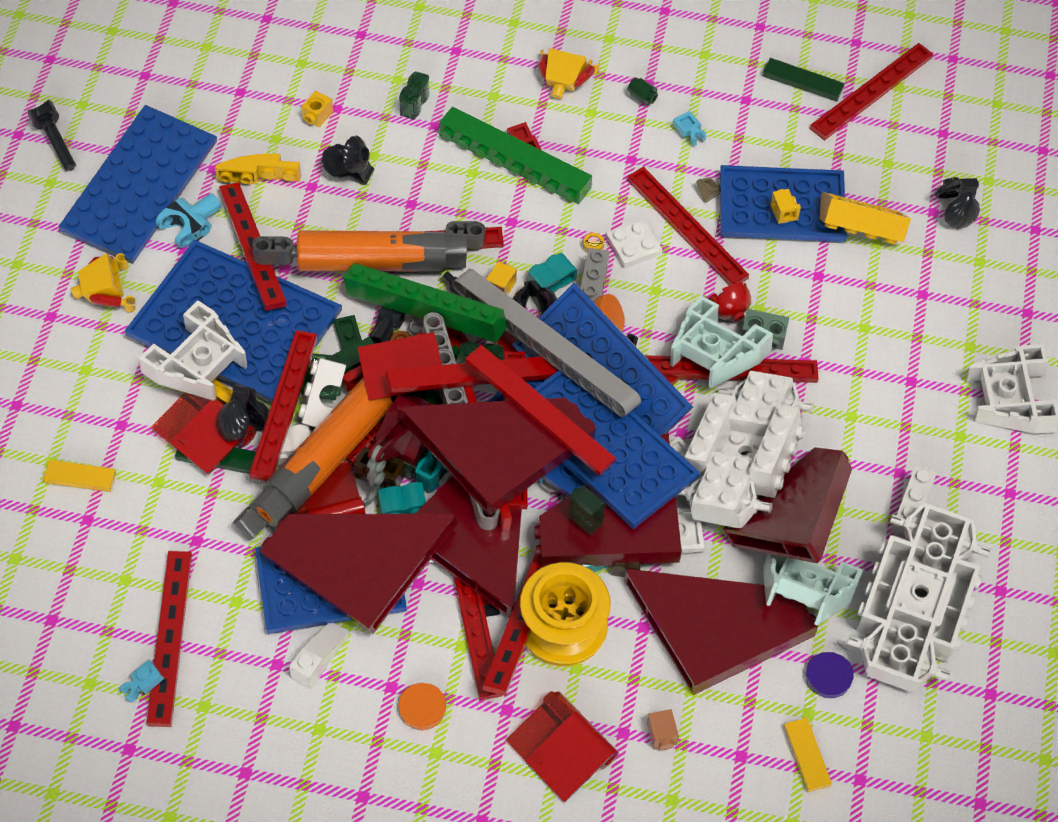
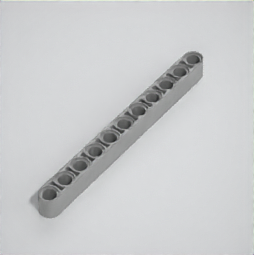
[452,269,641,417]
[423,313,500,530]

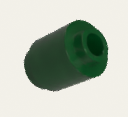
[627,77,658,105]

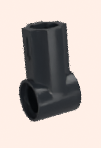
[370,306,405,344]

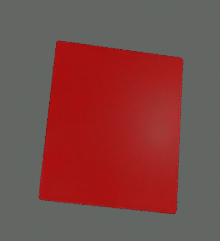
[358,332,442,400]

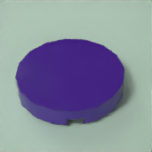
[806,652,854,698]

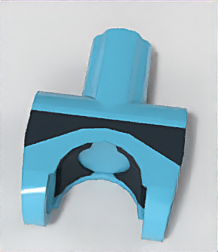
[156,193,222,248]

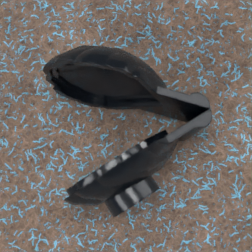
[321,135,375,185]
[934,177,980,229]
[512,281,558,314]
[215,384,269,441]

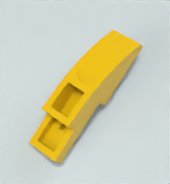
[215,153,301,185]

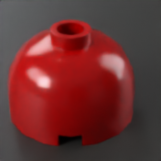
[708,282,751,322]

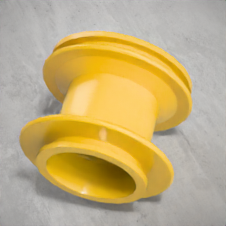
[520,562,611,666]

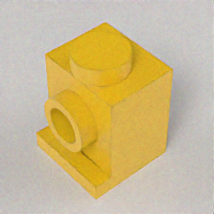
[770,189,801,224]

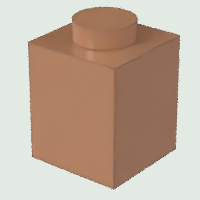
[647,709,679,750]

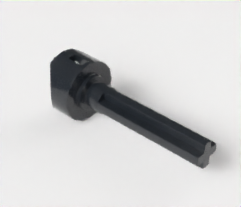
[27,100,76,171]

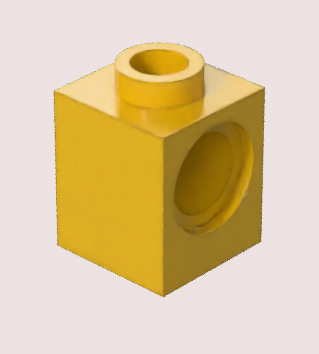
[301,90,333,128]
[486,261,517,295]

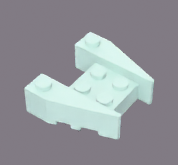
[670,296,773,388]
[763,554,863,625]

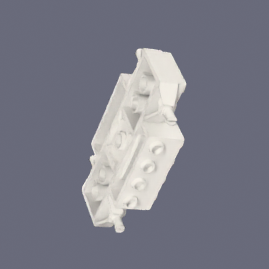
[678,371,814,529]
[847,502,991,692]

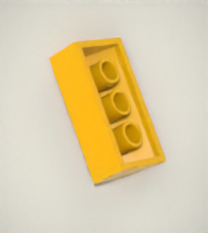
[820,192,911,244]

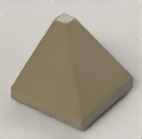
[696,177,720,203]

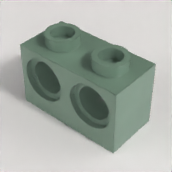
[741,309,789,350]

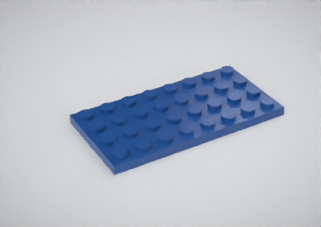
[58,105,217,264]
[512,283,693,436]
[534,371,700,530]

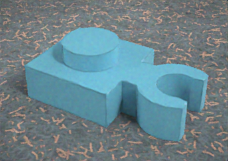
[672,111,706,146]
[119,659,164,702]

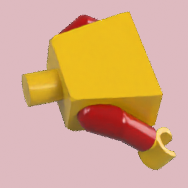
[538,48,600,99]
[71,253,135,312]

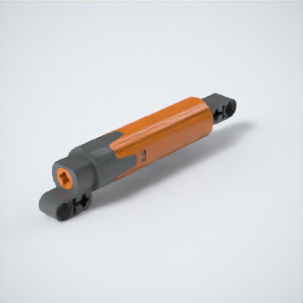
[252,221,486,272]
[233,378,393,540]

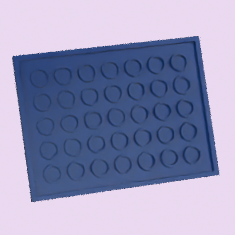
[125,239,342,403]

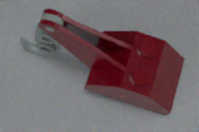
[363,393,434,506]

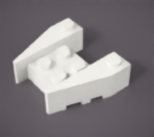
[139,300,247,401]
[966,344,1058,434]

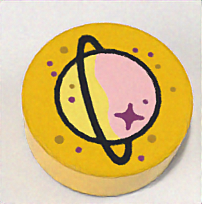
[583,233,604,252]

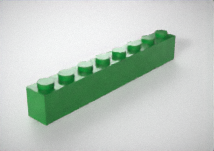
[439,106,592,205]
[343,263,507,342]

